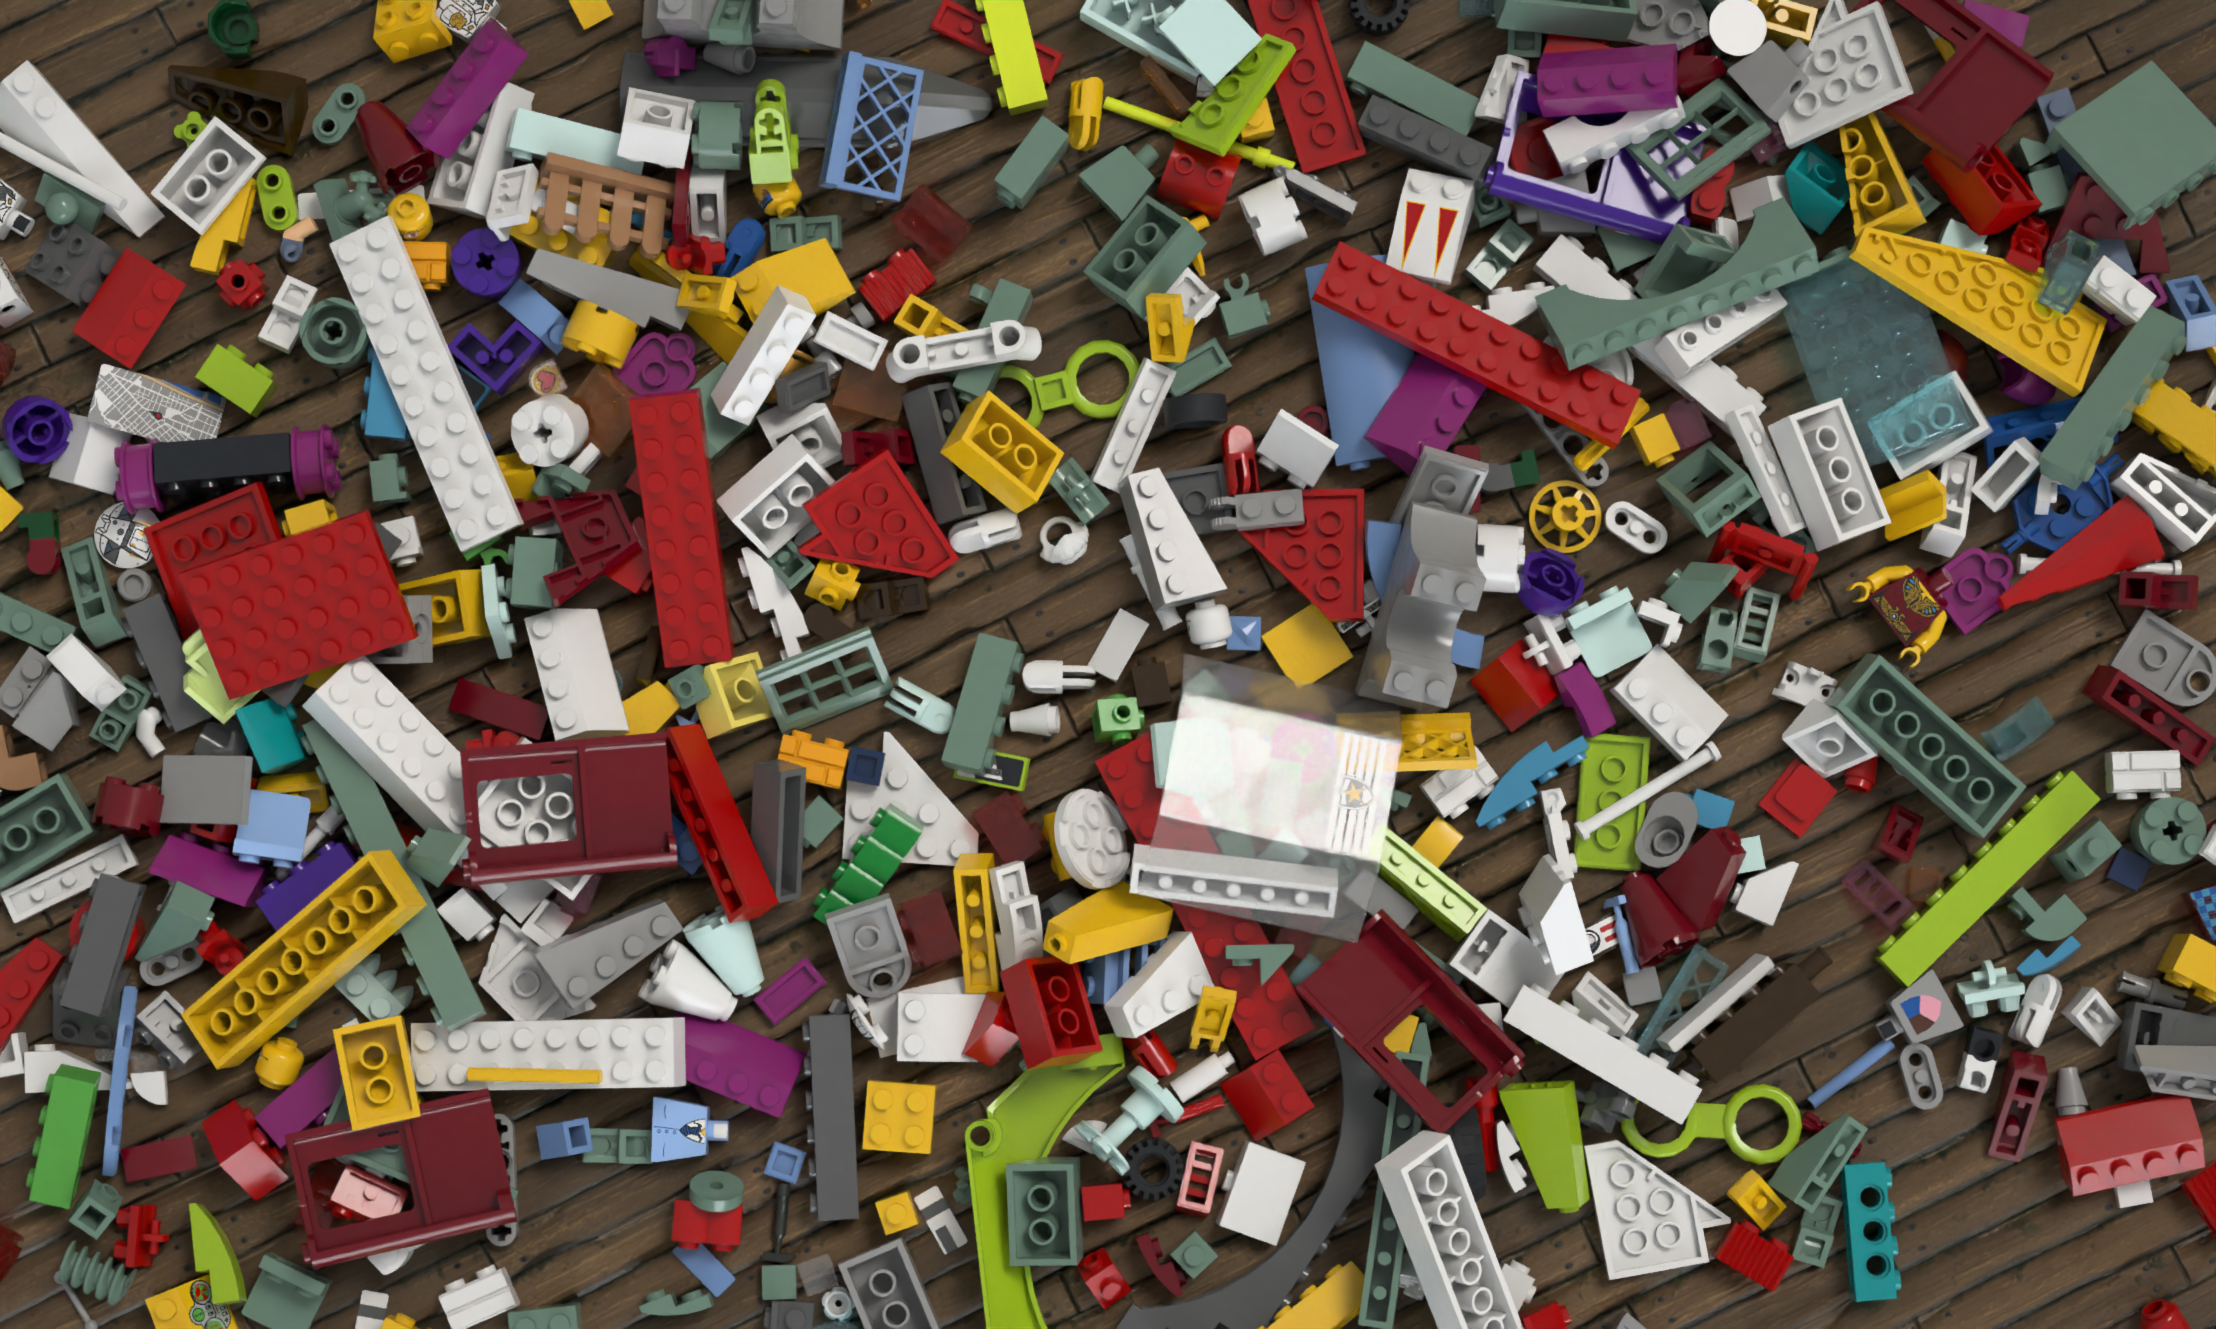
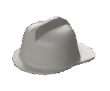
[1635,792,1698,868]

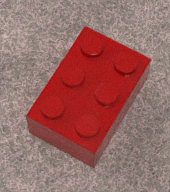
[999,956,1103,1070]

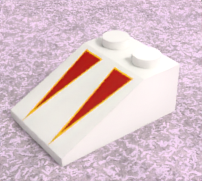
[1386,168,1475,285]

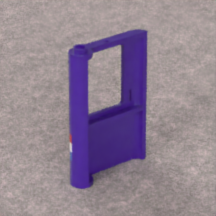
[1483,70,1706,245]

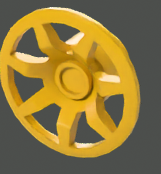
[1529,480,1601,553]

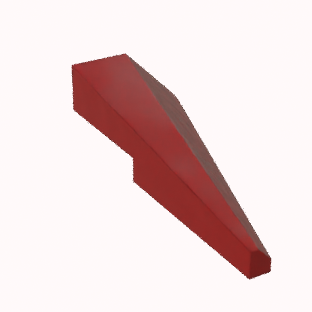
[1996,494,2165,611]

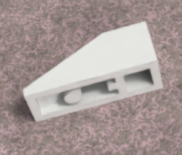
[1919,452,1977,558]
[24,1044,134,1093]

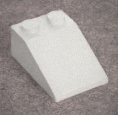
[1256,409,1339,489]
[897,992,1000,1062]

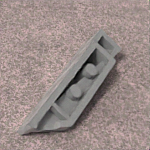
[526,249,690,332]
[2133,1045,2216,1101]

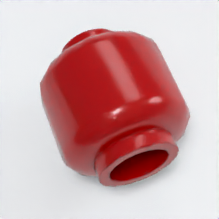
[2138,1299,2190,1329]

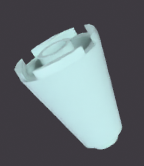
[683,905,764,997]

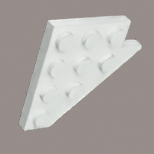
[1778,0,1914,149]
[842,732,979,866]
[1583,1140,1731,1280]

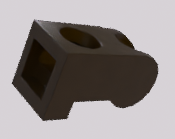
[804,603,865,658]

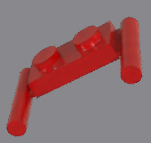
[1707,520,1818,600]

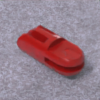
[1221,424,1260,496]
[1122,1029,1177,1082]

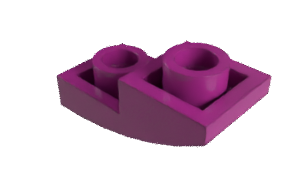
[1554,662,1617,738]

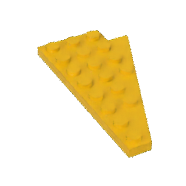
[1849,226,2107,398]

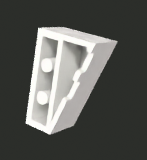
[1104,931,1214,1038]

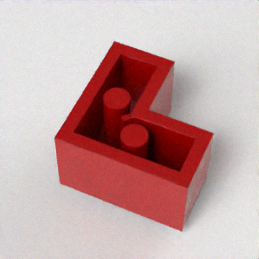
[201,1099,289,1201]

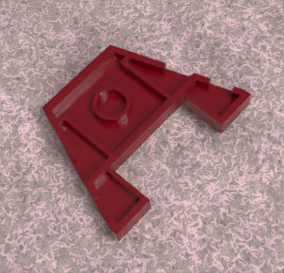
[2039,172,2170,273]
[514,490,640,607]

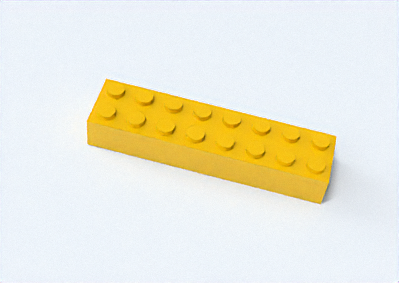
[181,850,427,1070]

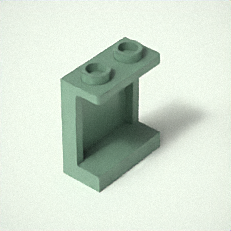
[1634,223,1737,299]

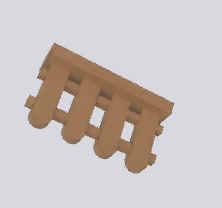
[536,152,675,259]

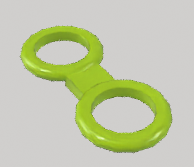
[966,340,1140,429]
[1620,1084,1802,1165]

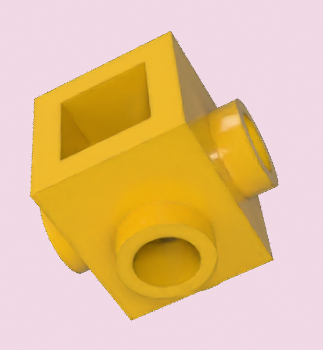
[804,558,861,611]

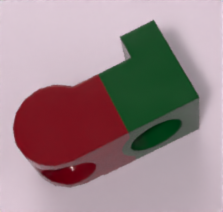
[18,511,62,577]

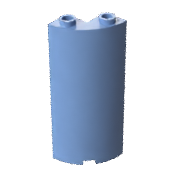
[1305,254,1415,471]

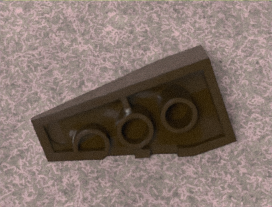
[168,65,309,155]

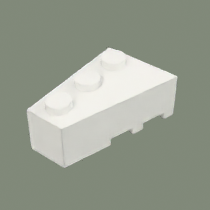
[2109,453,2216,552]

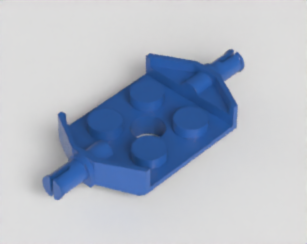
[2000,453,2124,555]

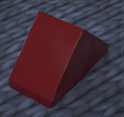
[1870,802,1924,864]

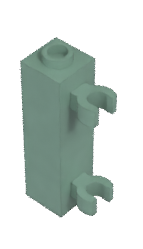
[940,278,1034,405]

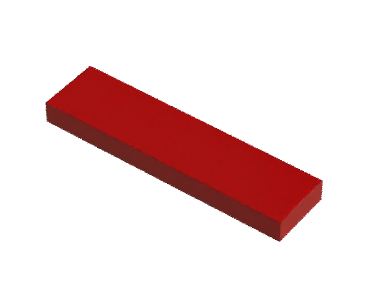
[930,0,1064,86]

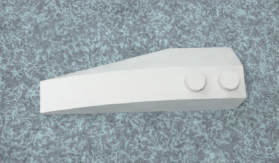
[0,60,165,239]

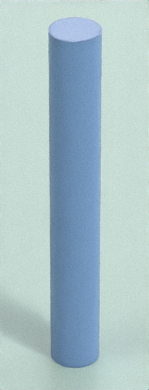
[1807,1040,1895,1109]

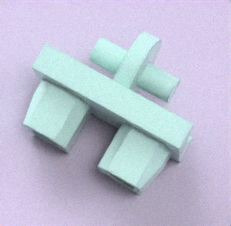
[1956,959,2025,1018]

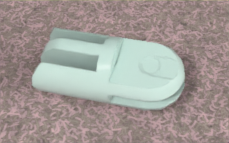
[884,677,956,734]

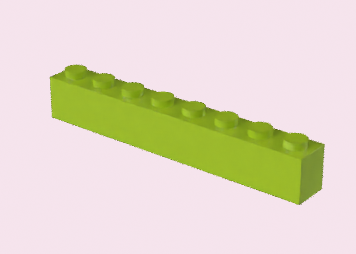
[1874,770,2101,987]

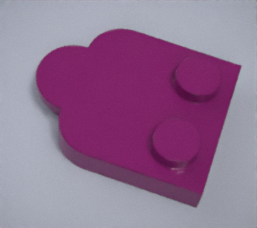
[608,332,697,397]
[1932,548,2013,636]

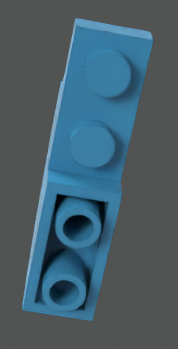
[1476,735,1590,830]

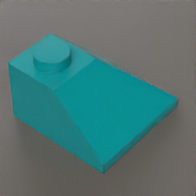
[1785,140,1850,235]

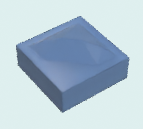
[1226,616,1261,651]

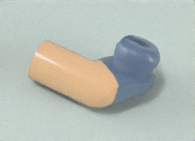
[280,216,319,263]

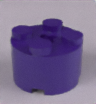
[452,228,524,300]

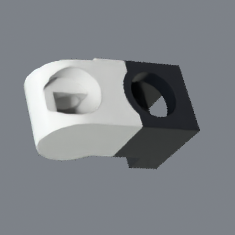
[1957,1024,2004,1093]

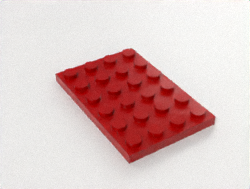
[178,509,419,700]

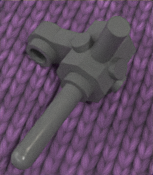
[1557,1026,1637,1133]

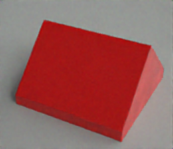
[1469,638,1560,733]

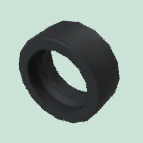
[1163,393,1228,429]

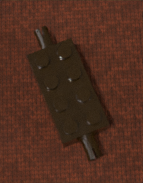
[1672,946,1833,1083]

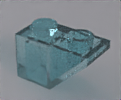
[2037,230,2099,315]
[1980,695,2056,761]

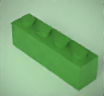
[26,1064,101,1209]

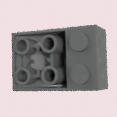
[2115,1001,2216,1073]

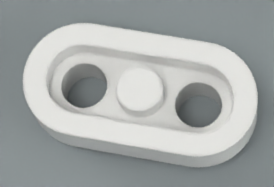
[1604,501,1667,554]

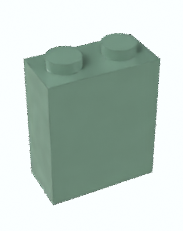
[994,115,1070,210]

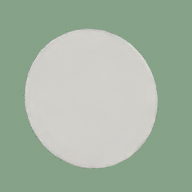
[1709,0,1767,56]

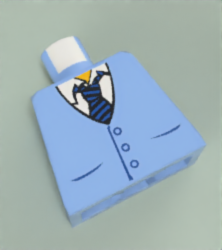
[651,1096,729,1162]

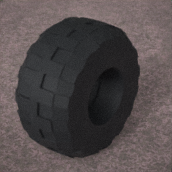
[1427,1102,1486,1202]

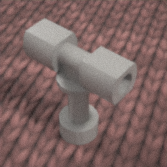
[800,302,876,381]

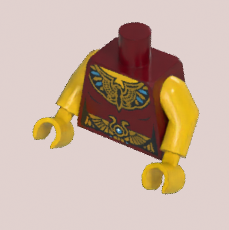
[1846,565,1955,670]

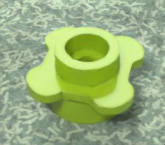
[174,111,208,148]

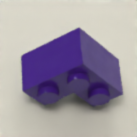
[448,320,546,397]

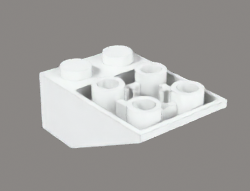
[1446,909,1565,1009]

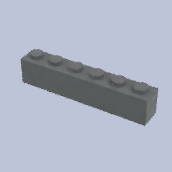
[802,1013,859,1221]

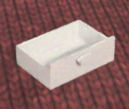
[1215,1140,1306,1246]

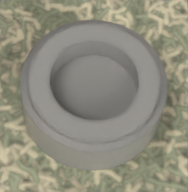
[117,568,153,603]

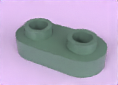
[312,83,367,146]

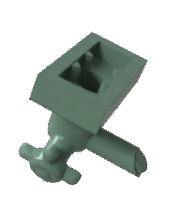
[313,170,393,242]

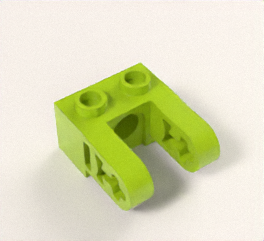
[749,79,799,184]

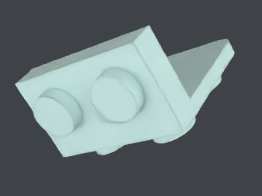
[1565,585,1652,678]

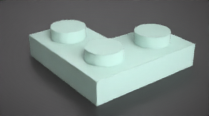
[481,564,517,659]

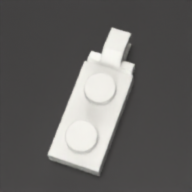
[1539,788,1577,881]

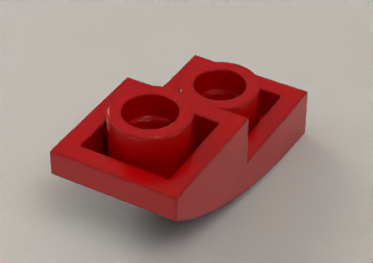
[2005,214,2050,273]

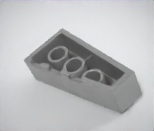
[528,898,684,1010]

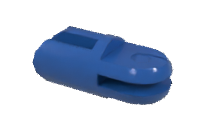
[707,218,765,278]

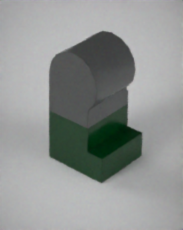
[1480,449,1541,494]

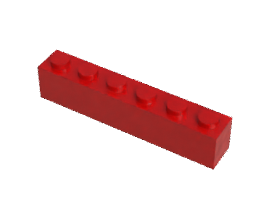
[665,723,779,923]

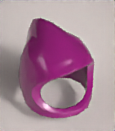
[1995,352,2057,405]

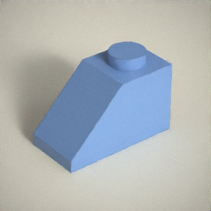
[2165,275,2216,352]

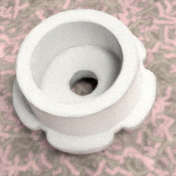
[822,1287,855,1320]

